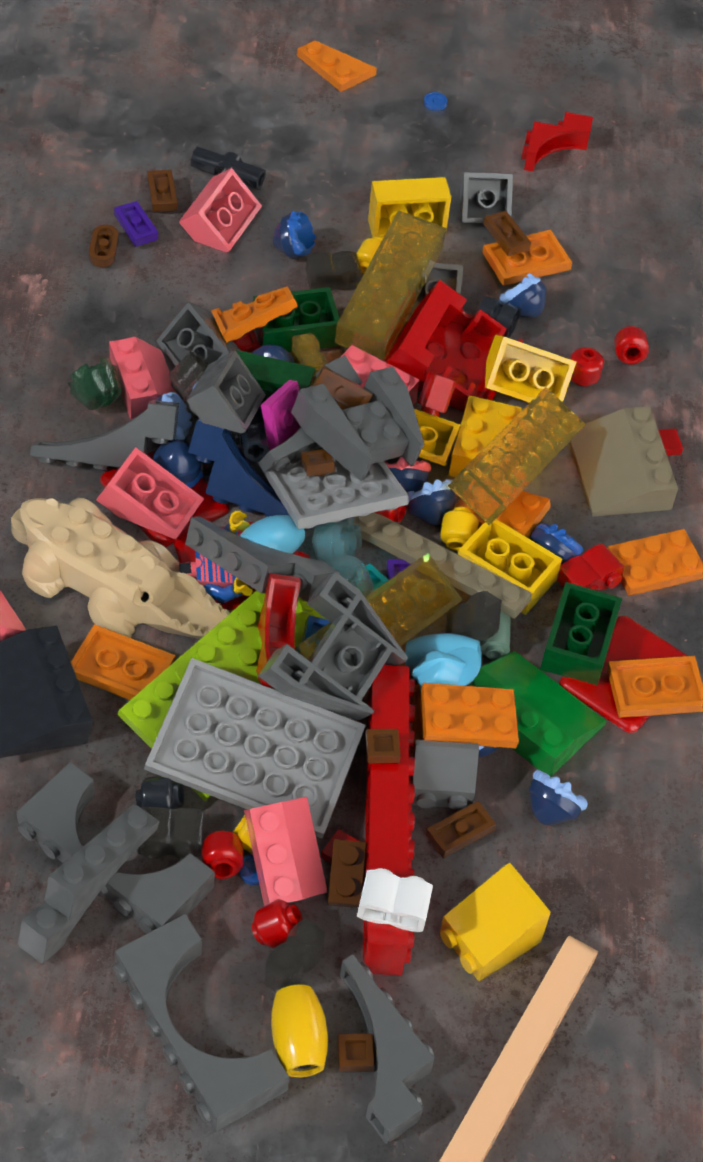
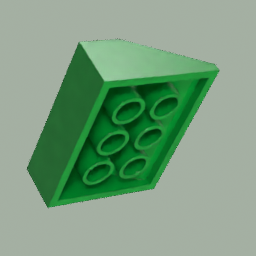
[466,651,606,777]

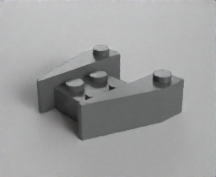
[291,367,424,481]
[258,571,408,721]

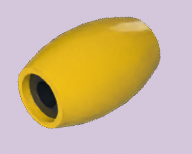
[271,985,328,1078]

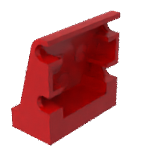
[384,280,524,412]

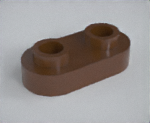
[89,225,119,267]

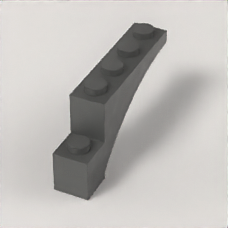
[259,355,363,473]
[30,400,180,470]
[185,516,340,602]
[18,804,159,964]
[340,954,435,1145]

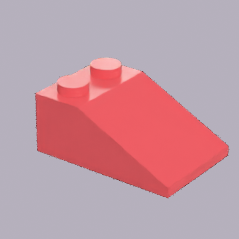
[96,447,204,539]

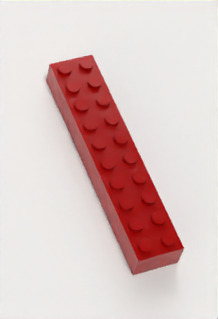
[363,665,415,976]

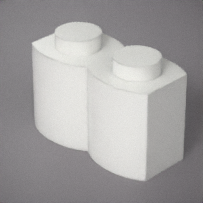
[357,868,433,932]

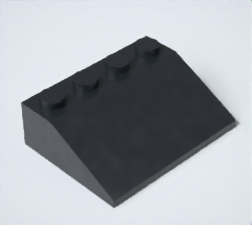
[0,625,93,758]

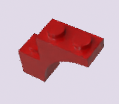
[521,112,593,172]
[256,573,301,689]

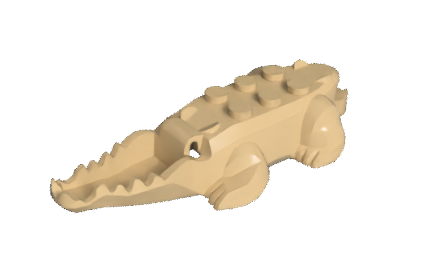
[11,498,230,639]

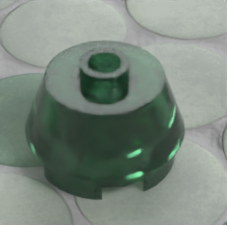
[68,357,122,410]

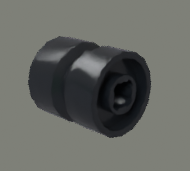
[477,294,521,338]

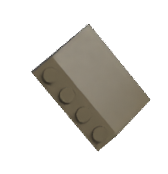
[567,406,678,517]

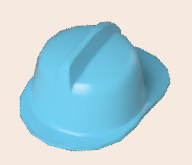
[411,647,481,693]

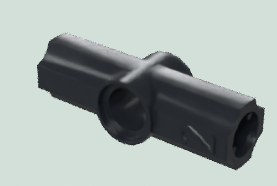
[191,146,266,190]
[240,407,269,463]

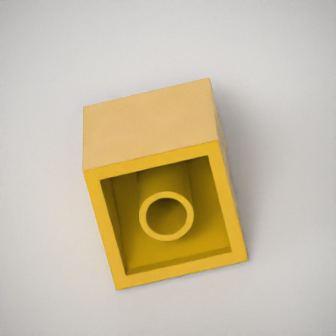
[440,863,551,982]

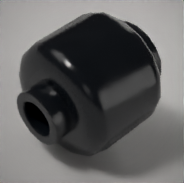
[135,776,184,818]

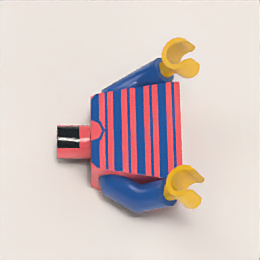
[179,511,253,603]

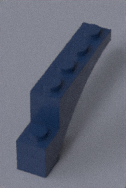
[188,419,314,531]

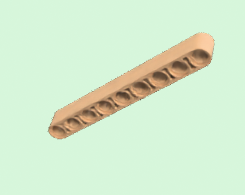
[439,935,599,1162]

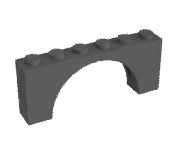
[17,762,215,934]
[112,914,289,1132]

